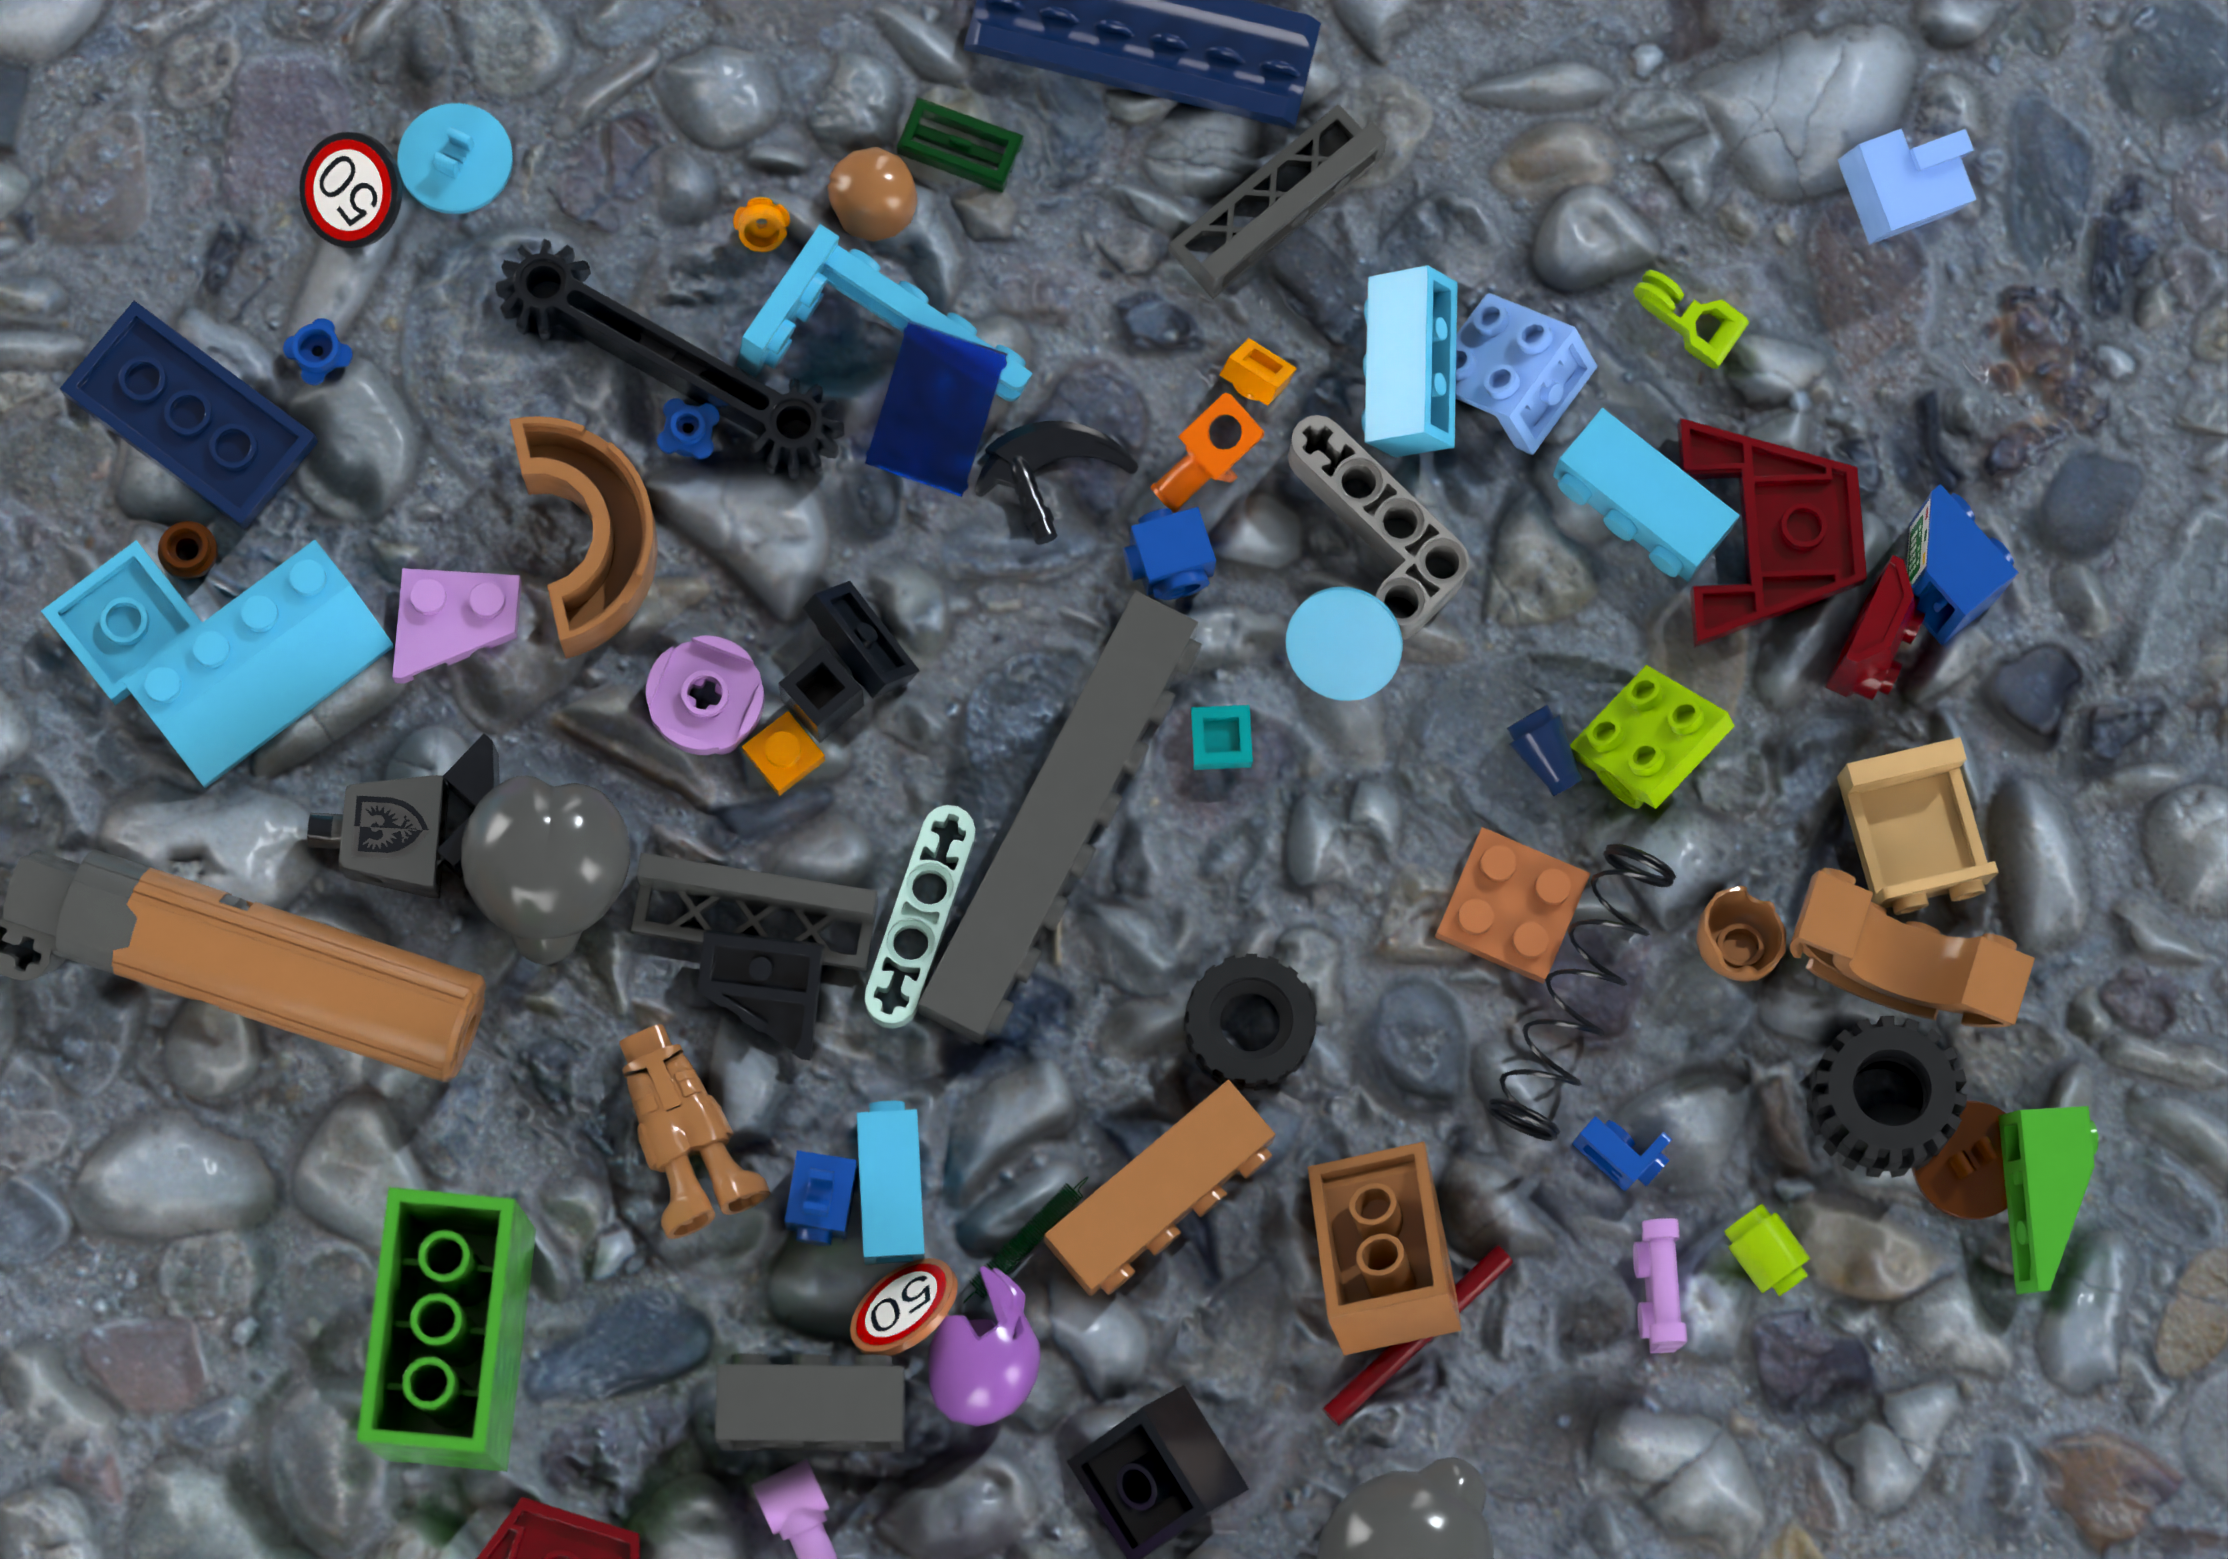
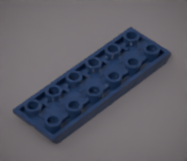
[964,0,1321,130]

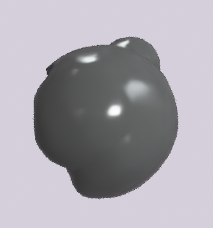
[461,775,631,965]
[1318,1457,1494,1559]

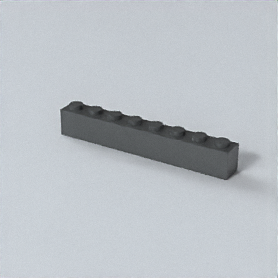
[918,591,1202,1046]

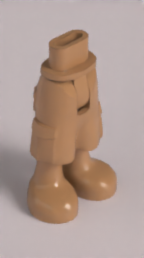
[619,1024,771,1239]

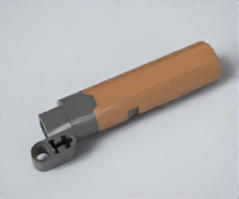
[0,849,486,1083]

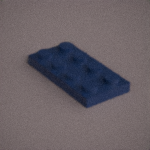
[60,300,319,530]

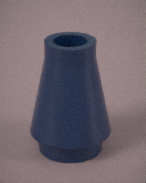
[1507,705,1583,796]

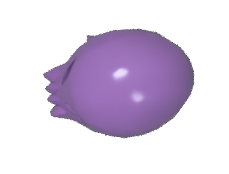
[928,1266,1041,1426]

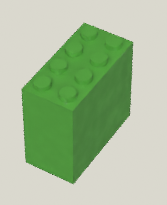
[357,1187,536,1472]

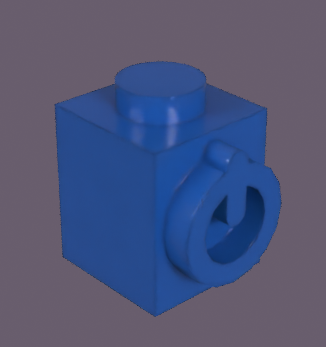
[1123,506,1216,600]

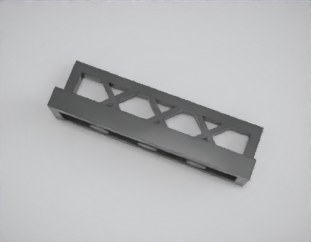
[1168,104,1387,299]
[631,853,878,972]

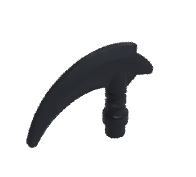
[975,421,1138,545]

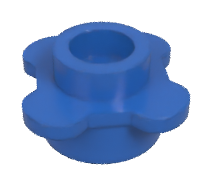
[283,318,353,386]
[657,398,720,459]

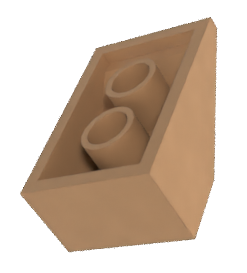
[1308,1141,1462,1355]

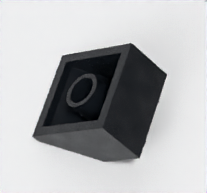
[1067,1385,1249,1559]

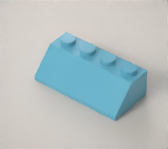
[122,540,395,789]

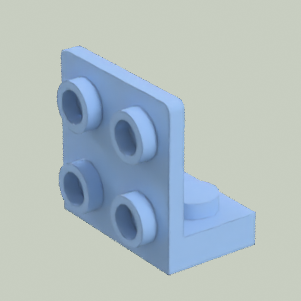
[1455,293,1598,455]

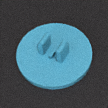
[398,103,513,214]
[1286,587,1403,701]

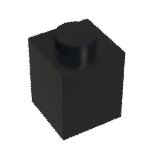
[778,645,864,743]

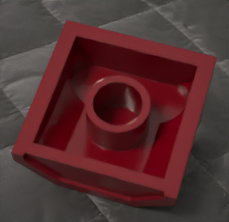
[1825,555,1926,701]

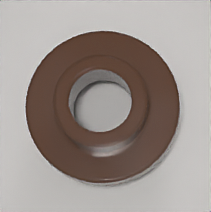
[158,521,218,580]

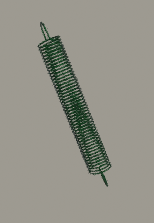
[963,1176,1088,1304]

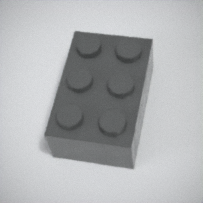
[715,1353,906,1452]

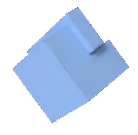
[1837,129,1977,245]

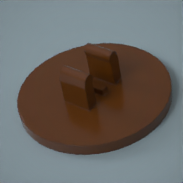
[1911,1100,2008,1220]

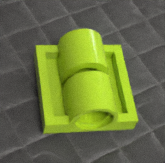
[1570,665,1735,809]

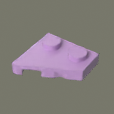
[392,568,522,684]

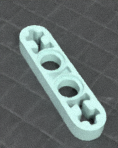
[865,805,975,1029]

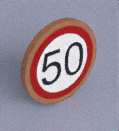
[850,1258,958,1356]

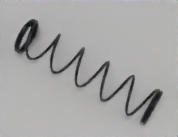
[1487,843,1676,1141]

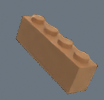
[1044,1079,1276,1297]

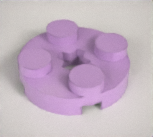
[646,635,765,755]

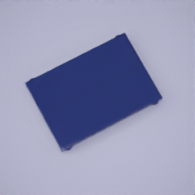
[865,320,1008,497]

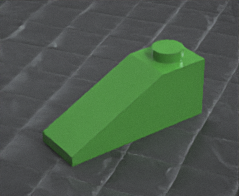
[1998,1106,2099,1295]

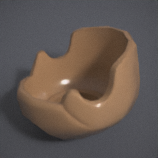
[827,147,918,241]
[1696,886,1787,982]

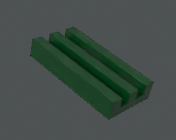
[897,97,1024,193]

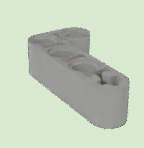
[1288,415,1469,640]

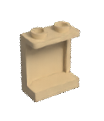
[1837,737,1999,915]

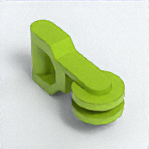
[1633,270,1749,369]

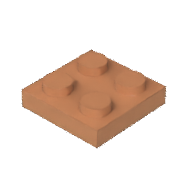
[1435,827,1591,984]

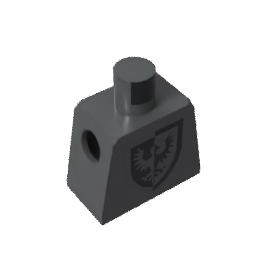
[307,775,449,899]

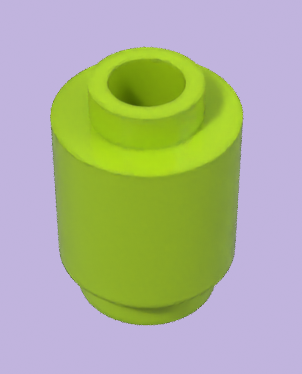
[1724,1203,1811,1297]

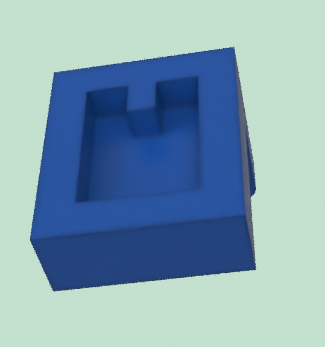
[1571,1116,1672,1191]

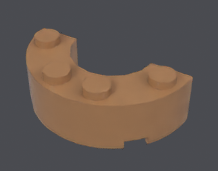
[509,416,658,659]
[1790,868,2035,1028]

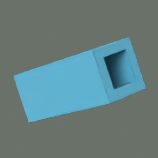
[857,1101,925,1265]

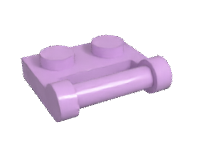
[1633,1218,1687,1353]

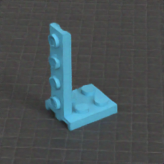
[737,224,1032,401]

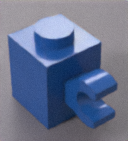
[784,1150,858,1246]

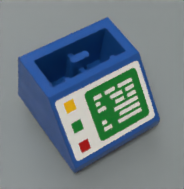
[1906,484,2019,646]

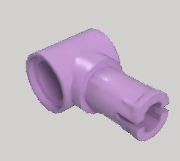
[751,1459,838,1559]

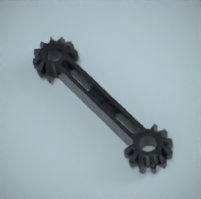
[495,238,844,480]

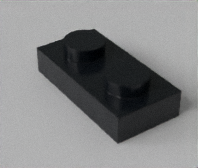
[802,581,920,699]

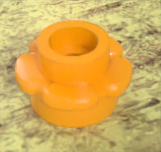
[733,197,790,252]

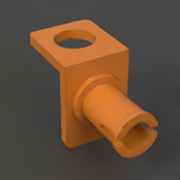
[1150,393,1264,513]

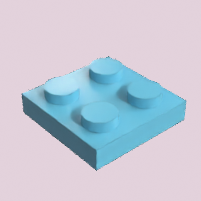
[41,540,202,706]

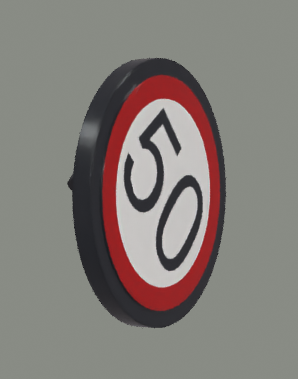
[299,132,402,248]

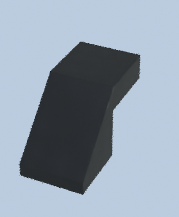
[436,733,500,879]

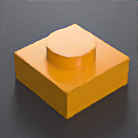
[1220,338,1297,406]
[742,711,825,796]

